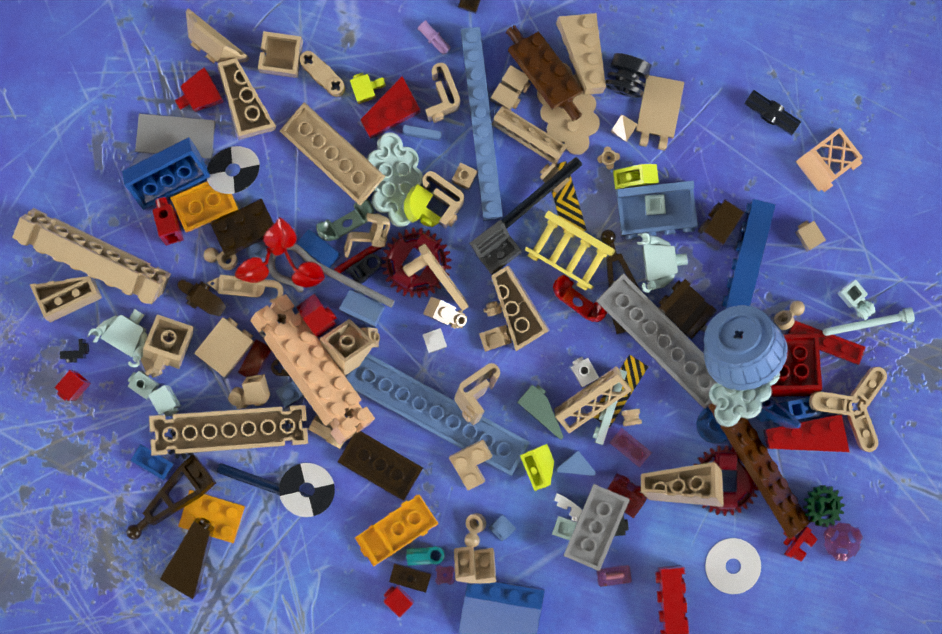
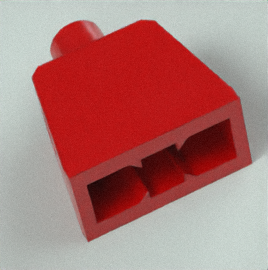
[175,67,224,112]
[152,197,184,246]

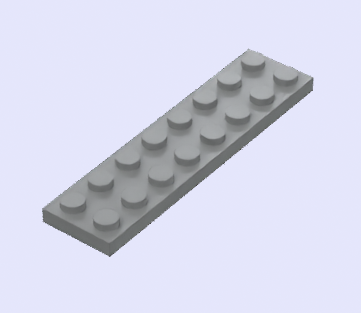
[596,273,717,409]

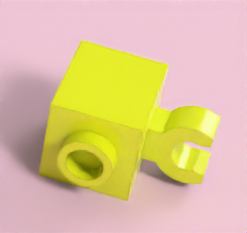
[350,73,386,104]

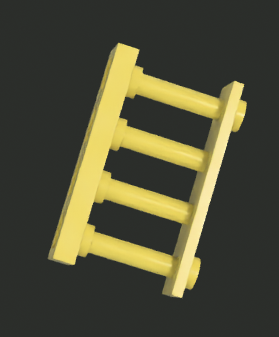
[525,210,615,291]

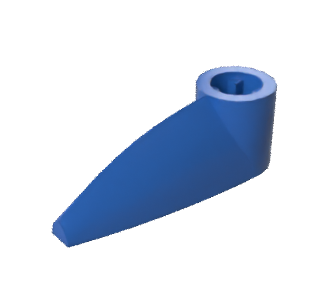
[756,398,801,429]

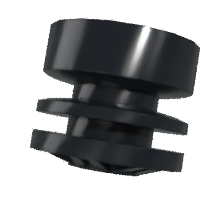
[605,53,652,98]

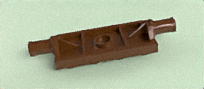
[505,25,583,122]

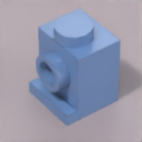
[489,514,516,541]

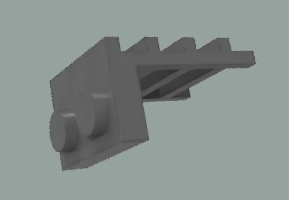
[470,220,522,275]

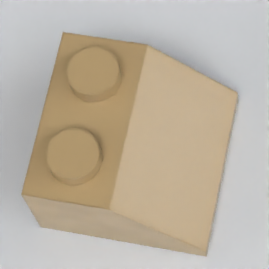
[320,319,374,376]

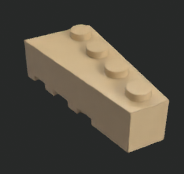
[556,13,606,95]
[491,266,550,351]
[641,462,723,507]

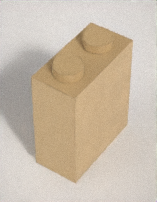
[194,317,255,378]

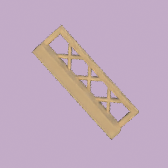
[492,106,567,165]
[554,366,632,433]

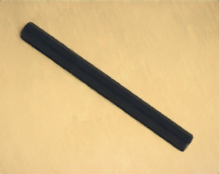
[502,157,582,229]

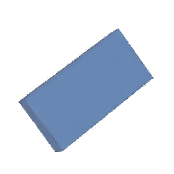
[403,125,442,141]

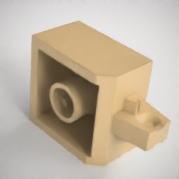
[143,314,194,375]

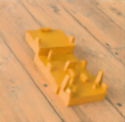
[355,494,438,567]

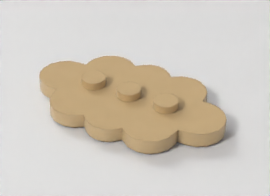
[537,63,600,155]

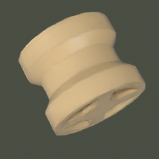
[621,409,642,426]

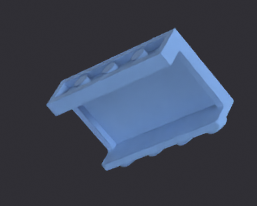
[616,181,699,239]

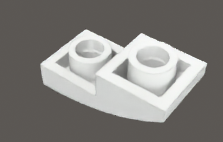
[554,493,582,522]

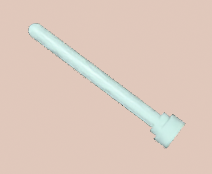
[823,307,915,336]

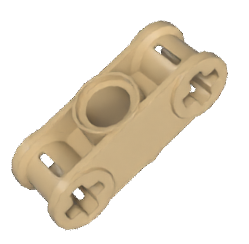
[300,51,345,97]

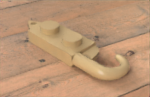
[207,275,284,303]

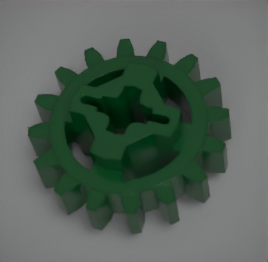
[803,485,845,527]

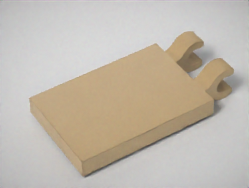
[636,75,684,151]

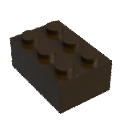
[698,200,744,250]

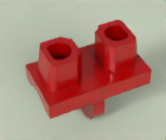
[783,527,818,561]

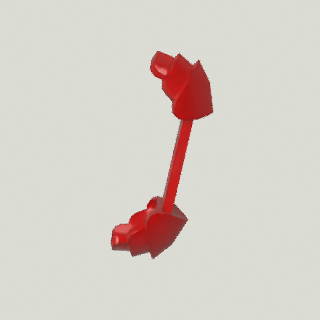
[553,275,607,322]

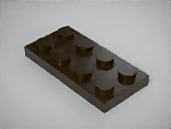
[338,431,423,501]

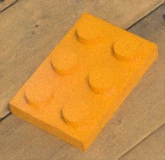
[170,181,239,233]
[178,490,245,543]

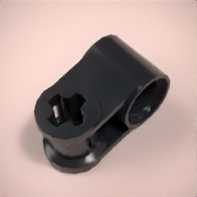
[345,254,382,284]

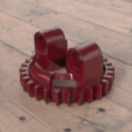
[381,228,452,298]
[693,445,759,516]

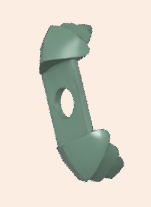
[316,199,374,241]

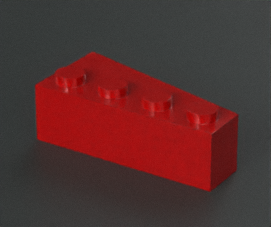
[763,414,850,452]
[655,565,689,634]

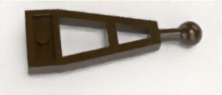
[601,230,640,334]
[126,454,216,540]

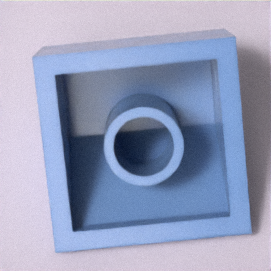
[339,290,385,328]

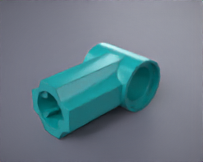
[406,546,445,566]

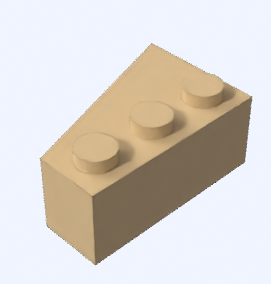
[30,276,102,323]

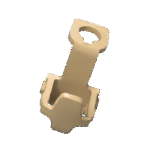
[344,213,390,258]

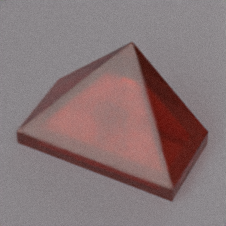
[238,339,272,377]

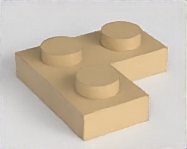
[449,439,493,490]

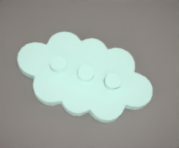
[366,132,423,227]
[709,372,780,427]

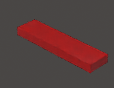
[788,321,866,365]

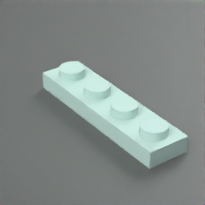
[593,369,627,445]

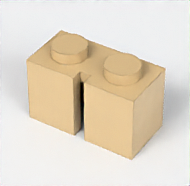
[490,65,531,110]

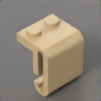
[425,63,460,123]
[422,171,464,229]
[454,363,500,425]

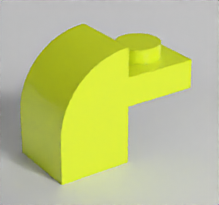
[403,184,441,227]

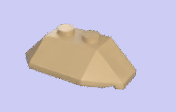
[186,8,249,64]

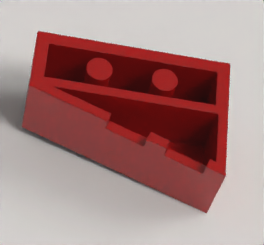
[360,76,421,140]
[296,293,337,337]

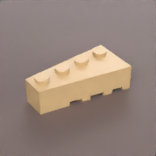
[218,58,276,140]

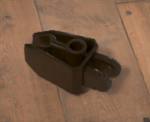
[178,279,226,316]

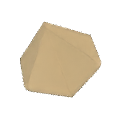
[611,114,638,142]

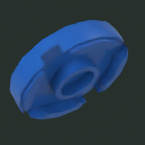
[696,407,728,444]

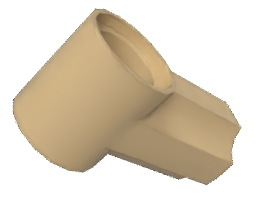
[308,415,344,449]

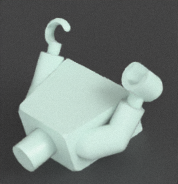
[637,233,688,293]
[87,309,148,367]

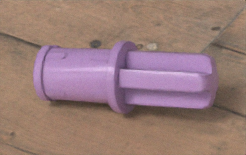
[418,21,451,55]

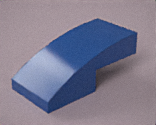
[297,229,340,268]

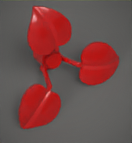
[235,217,325,288]

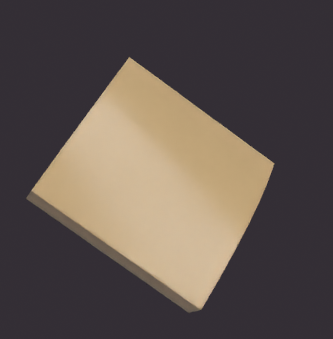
[454,546,496,583]

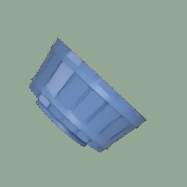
[704,305,787,390]

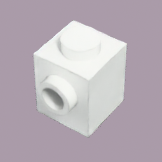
[570,357,599,388]

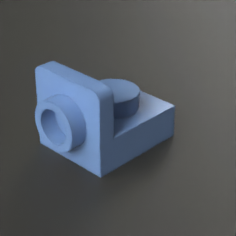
[246,240,267,262]
[276,380,304,407]

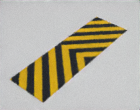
[552,161,587,234]
[593,354,648,428]

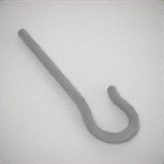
[268,244,394,308]

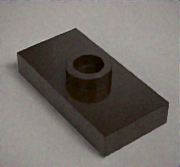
[389,563,431,593]

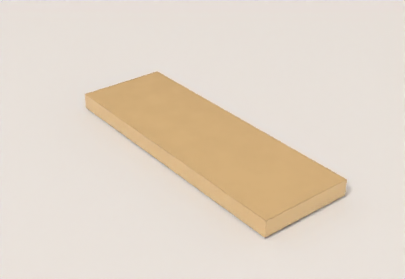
[280,103,386,205]

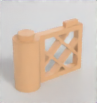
[795,128,863,192]

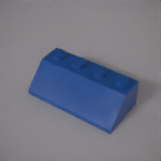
[122,137,210,210]

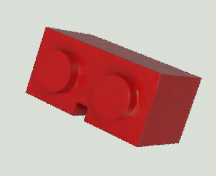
[54,370,91,401]
[383,585,414,618]

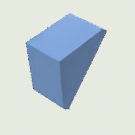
[556,451,596,476]

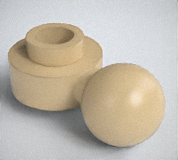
[203,247,238,270]
[774,300,805,330]
[464,513,486,548]

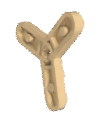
[809,367,887,452]

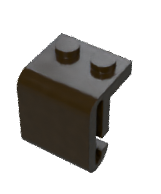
[659,279,717,340]

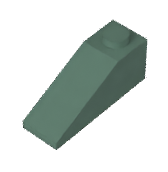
[517,384,563,440]

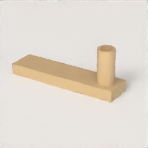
[403,244,469,311]

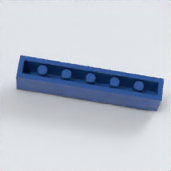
[721,199,776,310]

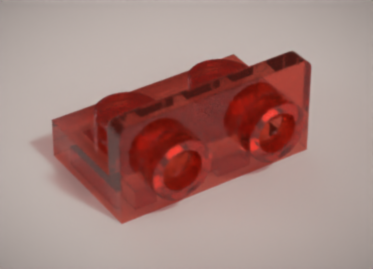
[607,473,647,518]

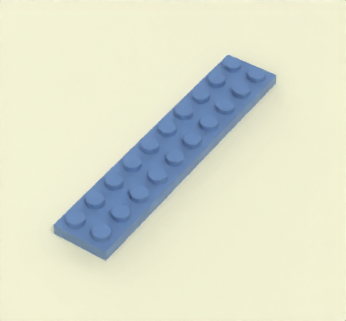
[346,354,530,476]

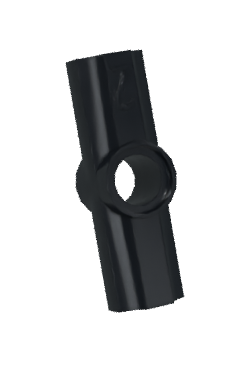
[744,90,801,136]

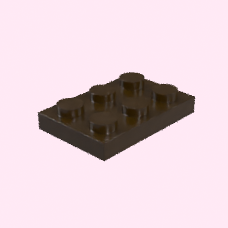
[210,198,274,258]

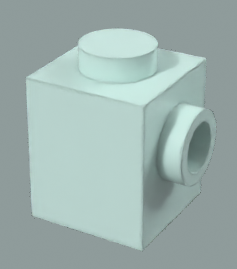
[127,371,160,400]

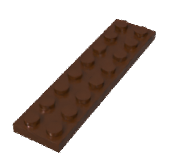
[708,403,811,539]

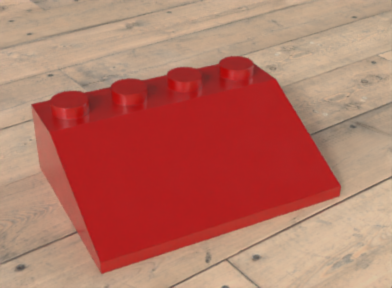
[741,334,822,397]

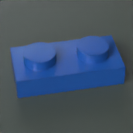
[130,444,174,480]

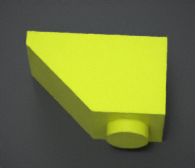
[613,164,659,189]
[520,444,554,491]

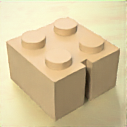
[258,31,303,78]

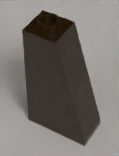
[160,517,215,600]

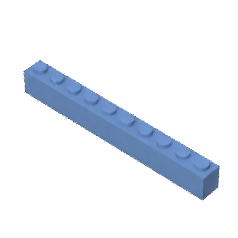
[461,27,503,221]

